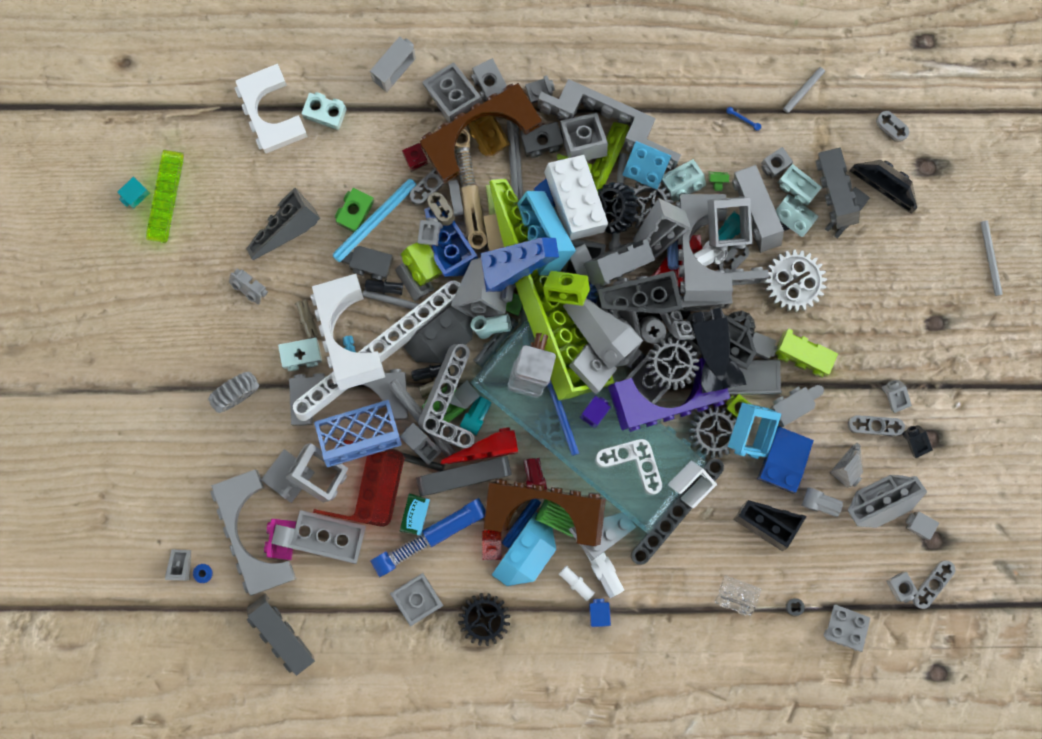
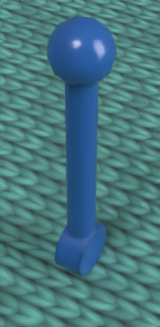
[726,107,761,131]

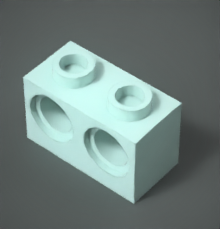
[302,92,347,130]

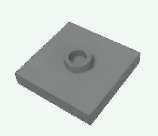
[569,342,617,394]
[390,573,444,627]

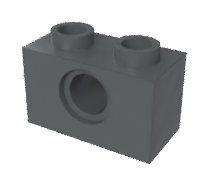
[521,122,563,158]

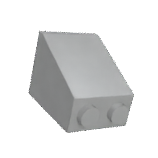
[451,257,507,318]

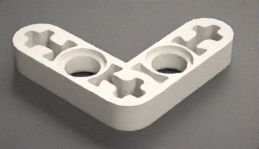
[595,439,662,495]

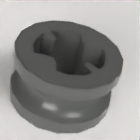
[786,598,805,616]

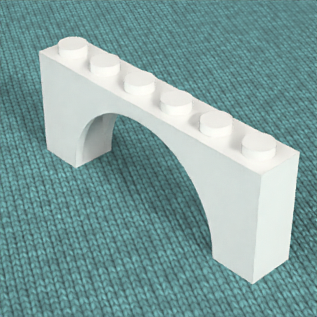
[311,274,385,391]

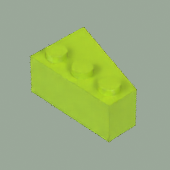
[775,328,838,378]

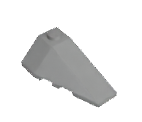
[563,299,643,369]
[830,443,863,488]

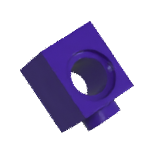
[579,395,611,429]

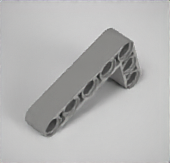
[418,344,474,448]

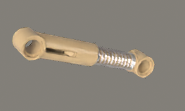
[455,129,487,252]

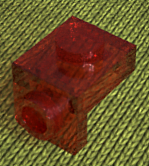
[482,530,502,560]

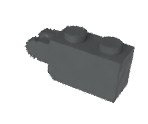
[341,246,393,281]

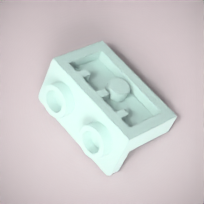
[661,159,706,202]
[775,193,819,237]

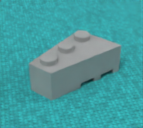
[633,198,691,258]

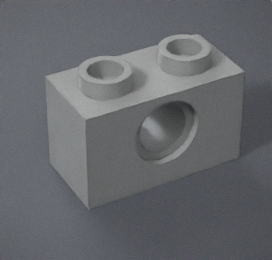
[471,58,507,102]

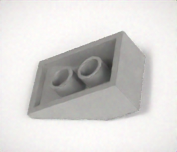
[422,62,483,123]

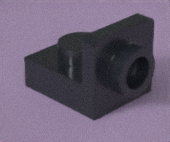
[902,425,933,458]

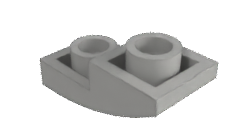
[660,310,696,340]

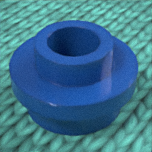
[193,564,213,583]

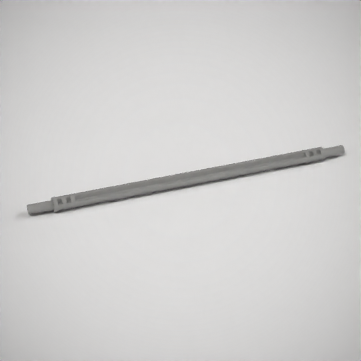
[507,120,534,347]

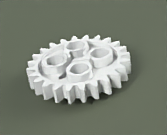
[764,250,827,312]

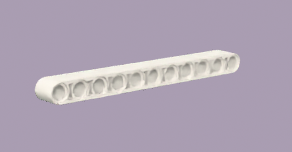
[293,281,460,421]

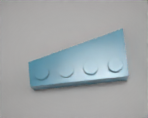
[517,191,576,275]

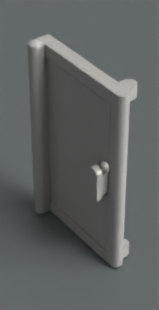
[728,360,782,395]

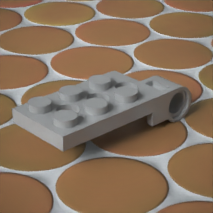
[271,510,366,564]

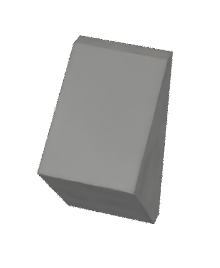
[165,549,191,581]

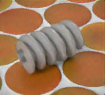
[639,315,666,344]

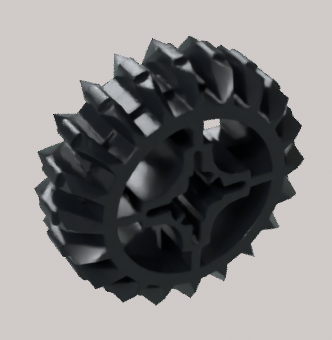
[598,182,640,234]
[458,593,510,646]

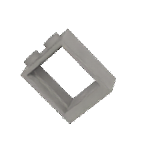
[370,36,416,92]
[707,197,752,250]
[285,443,348,503]

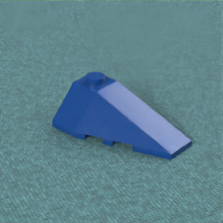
[424,201,478,277]

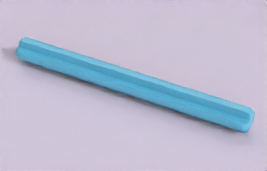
[333,179,416,262]

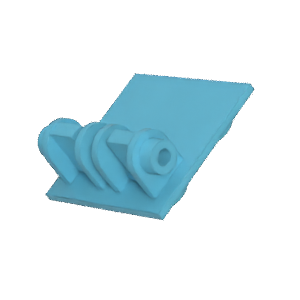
[622,141,671,190]

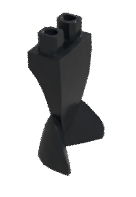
[691,307,747,394]

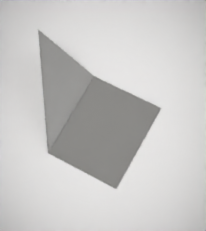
[450,381,479,409]

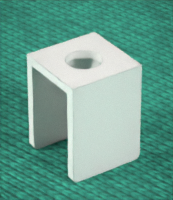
[668,461,717,508]

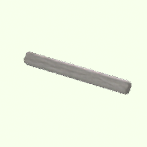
[388,379,455,457]

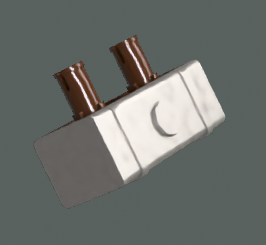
[508,333,556,398]

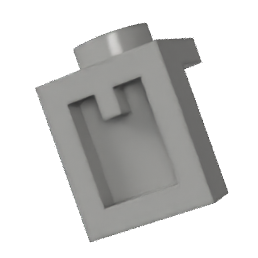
[525,75,555,104]
[417,218,443,246]
[882,380,912,413]

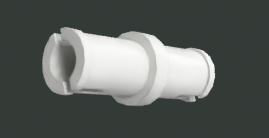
[558,566,595,601]

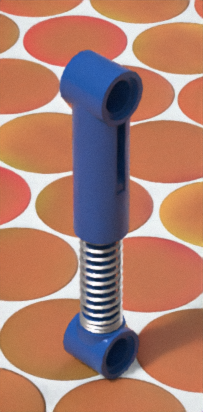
[370,498,486,578]

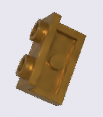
[468,116,511,156]

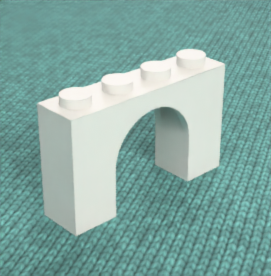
[235,64,308,154]

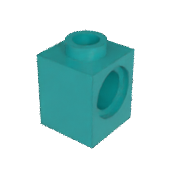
[117,176,150,209]

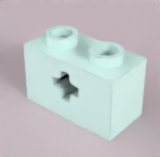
[278,337,322,371]

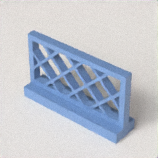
[314,400,402,467]

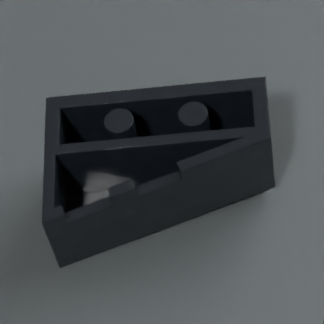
[734,500,807,551]

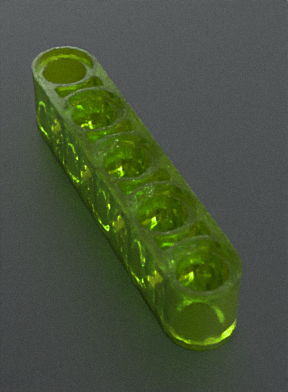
[146,150,184,243]

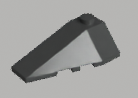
[246,188,320,260]

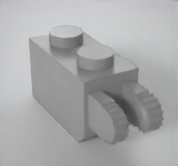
[770,385,824,427]

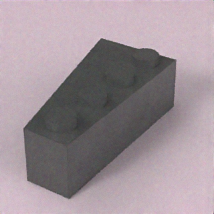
[815,147,860,229]
[247,593,315,676]

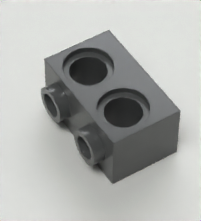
[400,423,442,465]

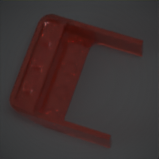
[313,437,404,527]

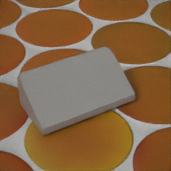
[395,263,434,301]

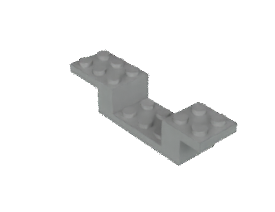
[537,79,681,170]
[613,267,769,315]

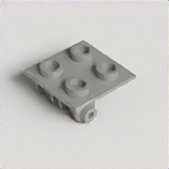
[261,449,315,503]
[824,604,870,652]

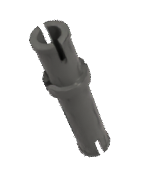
[473,316,518,368]

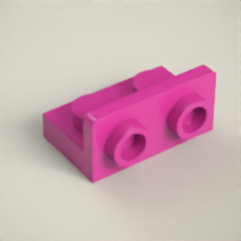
[264,519,297,560]

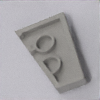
[569,512,636,561]

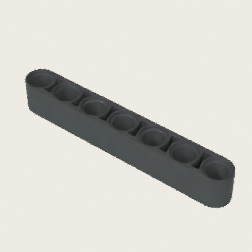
[631,458,724,565]

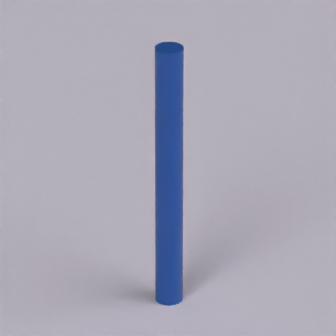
[548,381,579,456]

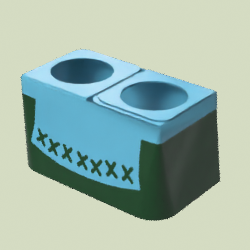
[399,493,430,535]

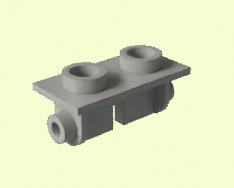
[229,269,268,305]

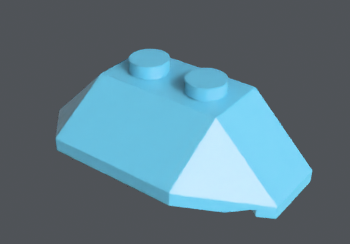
[492,512,556,586]

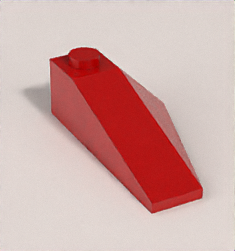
[441,427,518,465]

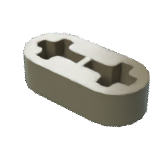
[427,192,455,226]

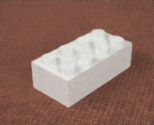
[544,155,608,240]

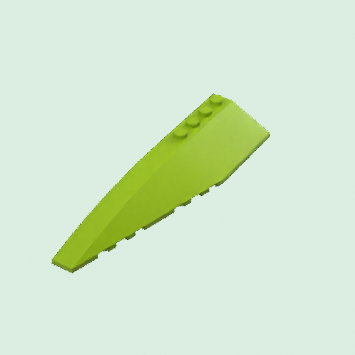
[489,179,615,401]

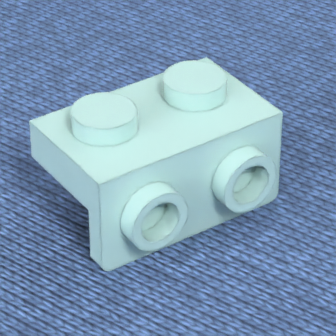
[777,164,822,206]

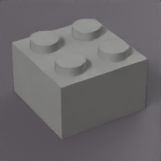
[560,113,608,161]

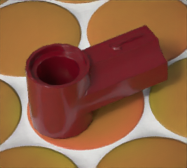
[524,457,547,489]

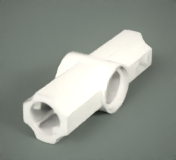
[585,552,625,598]

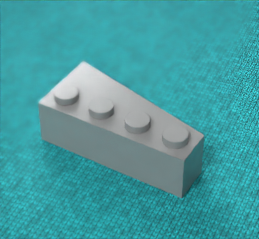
[732,165,784,253]

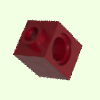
[402,143,428,172]

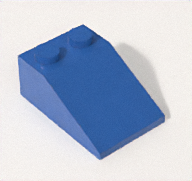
[757,426,814,494]

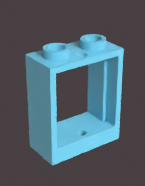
[728,403,781,459]

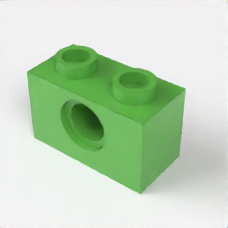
[335,188,374,233]

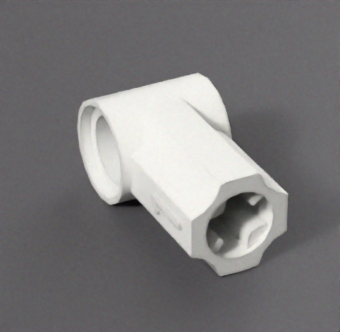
[693,241,728,267]

